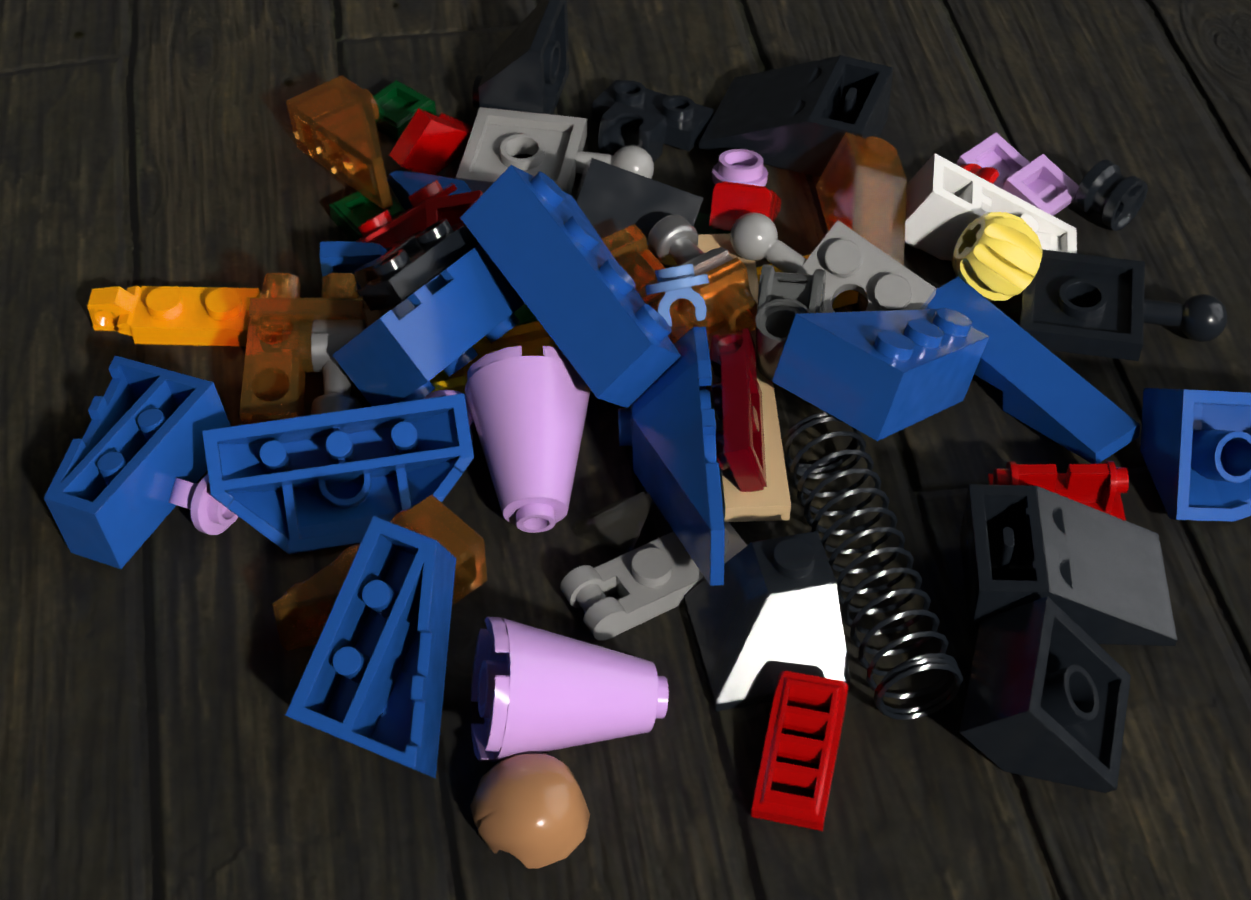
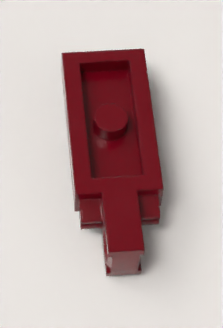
[710,328,767,492]

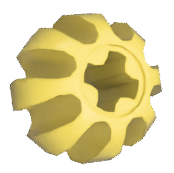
[952,212,1043,301]

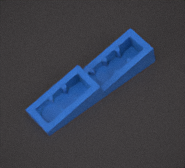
[925,276,1140,464]

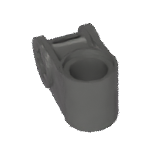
[756,265,826,381]

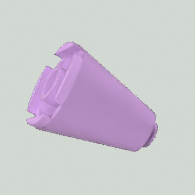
[465,346,591,533]
[471,617,669,762]

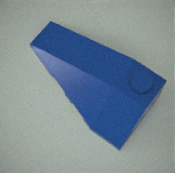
[618,327,725,586]
[1140,388,1251,522]

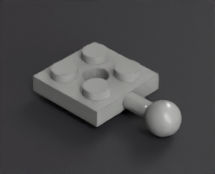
[456,107,654,194]
[730,212,936,313]

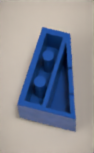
[332,244,525,406]
[772,308,990,441]
[44,355,231,569]
[285,516,456,779]

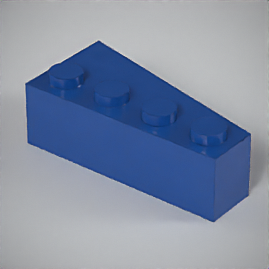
[460,165,681,408]

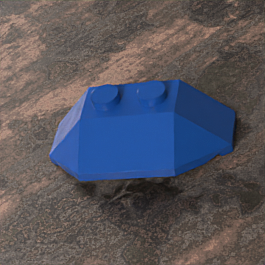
[202,393,474,555]

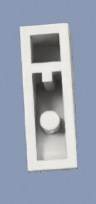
[893,153,1077,261]

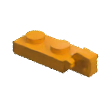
[87,286,261,347]

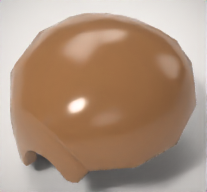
[470,753,590,869]

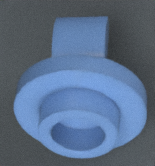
[645,263,709,327]

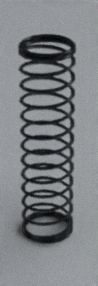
[782,412,963,720]

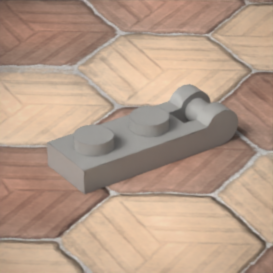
[560,522,748,640]

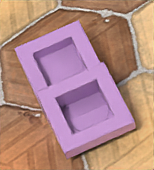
[956,132,1079,216]

